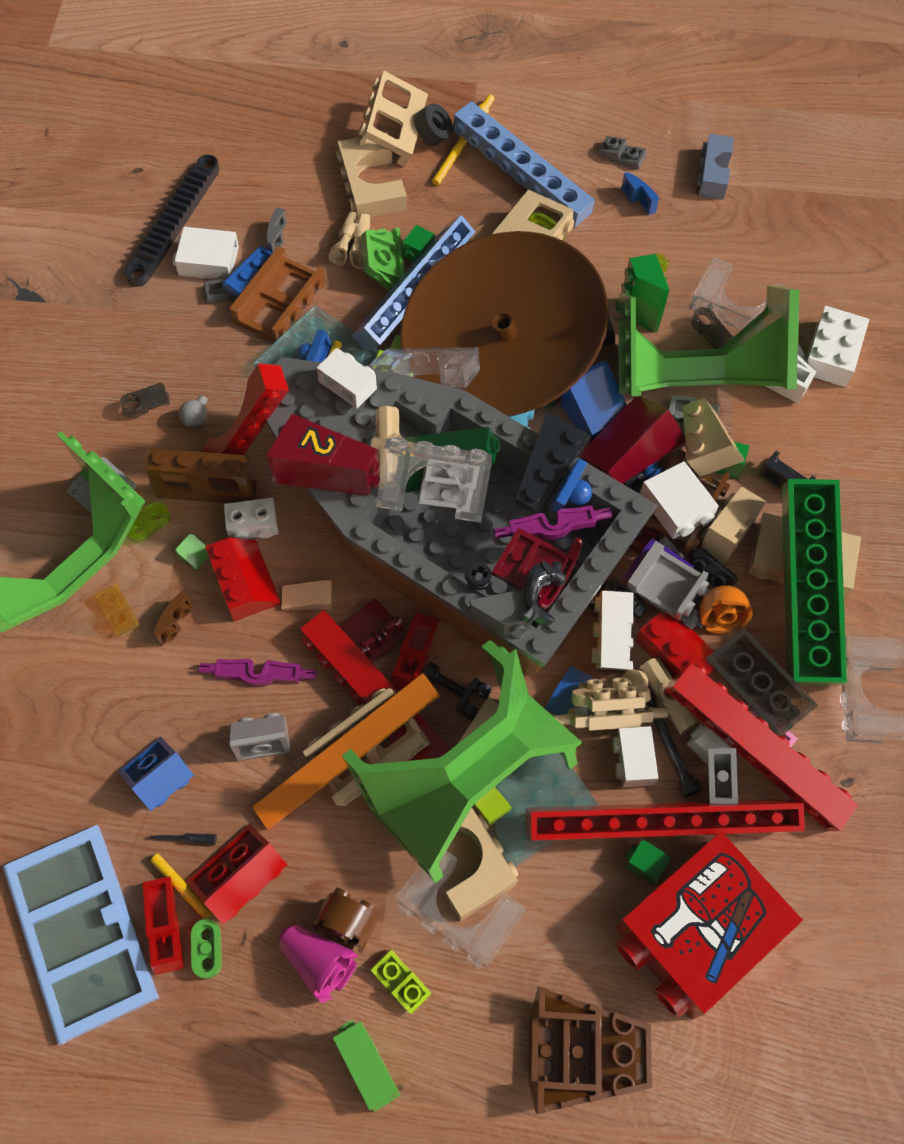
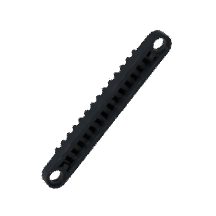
[125,154,220,287]

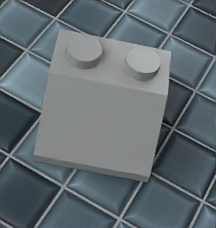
[230,713,291,762]

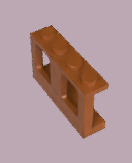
[229,246,326,344]

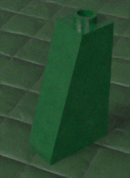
[395,427,500,493]

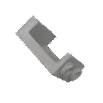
[627,541,709,621]

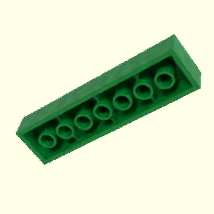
[781,479,847,686]

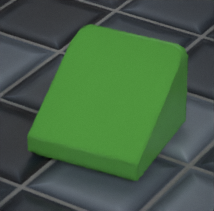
[175,533,209,571]

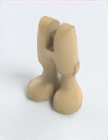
[328,211,370,269]

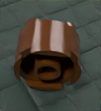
[312,888,379,953]

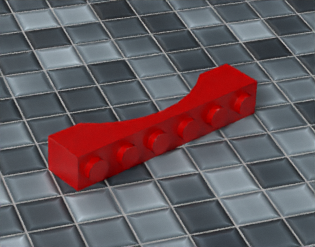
[201,363,289,455]

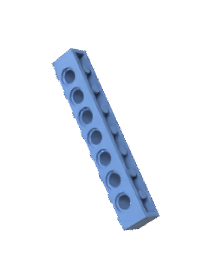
[453,101,595,228]
[351,215,475,352]

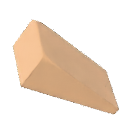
[281,580,332,610]

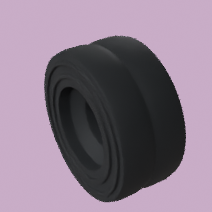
[415,103,453,146]

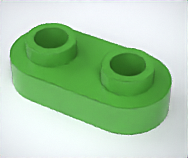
[191,919,222,979]

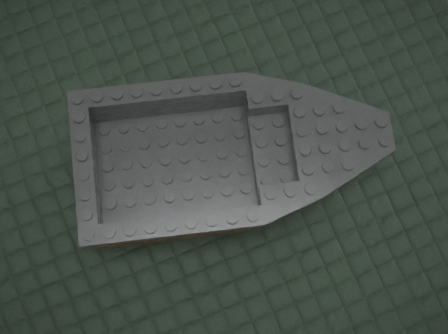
[266,357,657,678]

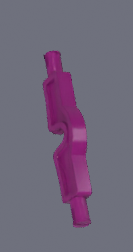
[493,506,612,540]
[199,659,316,687]

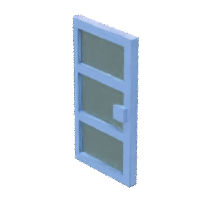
[2,825,159,1045]

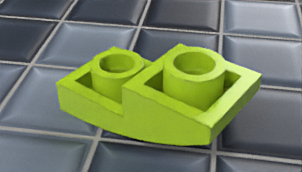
[472,787,512,826]
[369,949,432,1015]

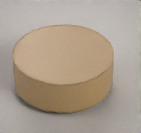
[622,670,648,687]

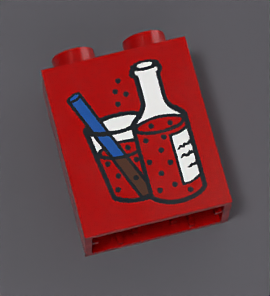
[615,831,803,1019]

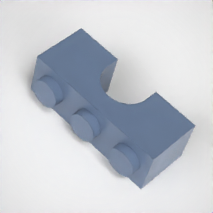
[696,134,734,200]

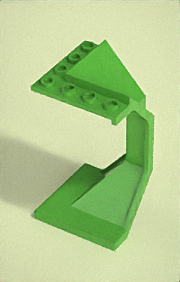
[611,286,799,396]
[0,431,145,633]
[342,640,582,883]

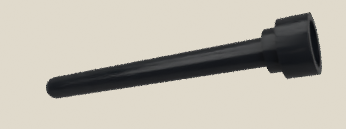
[646,686,702,798]

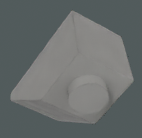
[708,748,738,804]

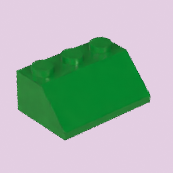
[618,253,670,333]

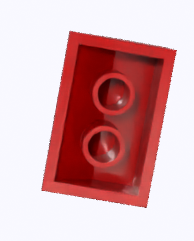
[205,538,281,622]
[635,612,726,678]
[186,824,287,925]

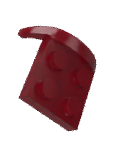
[492,527,582,609]

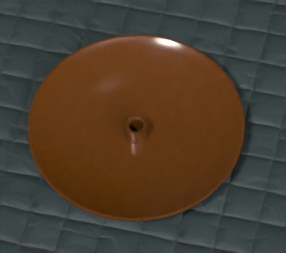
[401,231,609,416]

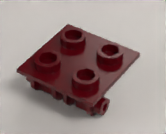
[339,598,407,663]

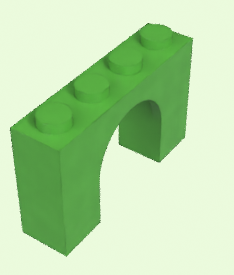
[333,1020,401,1112]

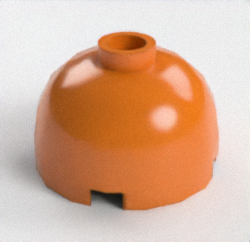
[699,586,753,634]

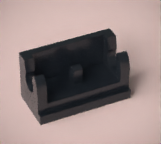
[759,450,816,490]

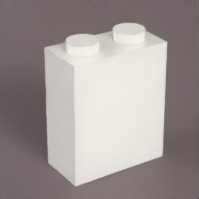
[173,227,239,280]
[640,462,719,539]

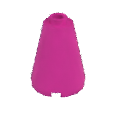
[279,924,358,1003]

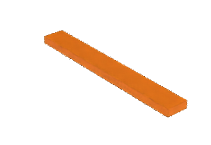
[252,673,440,829]

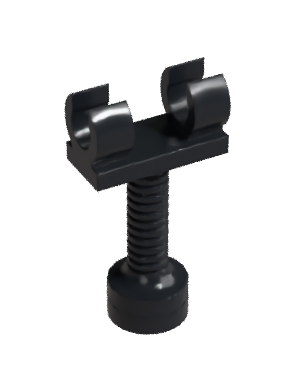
[422,661,492,720]

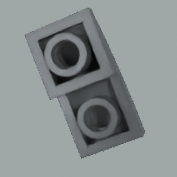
[599,136,647,169]

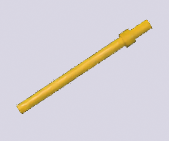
[432,94,494,186]

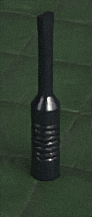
[150,833,217,845]

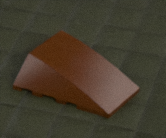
[528,986,653,1114]

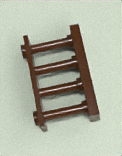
[638,449,731,558]

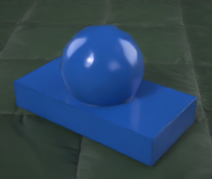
[296,330,332,363]
[549,459,592,513]

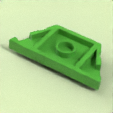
[361,228,405,291]

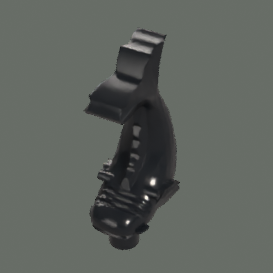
[518,561,566,627]

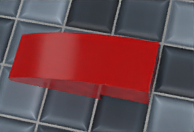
[391,612,440,690]
[142,876,185,975]

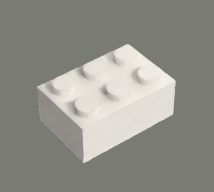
[806,305,869,387]

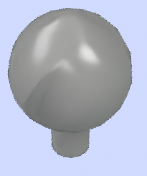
[179,395,208,428]

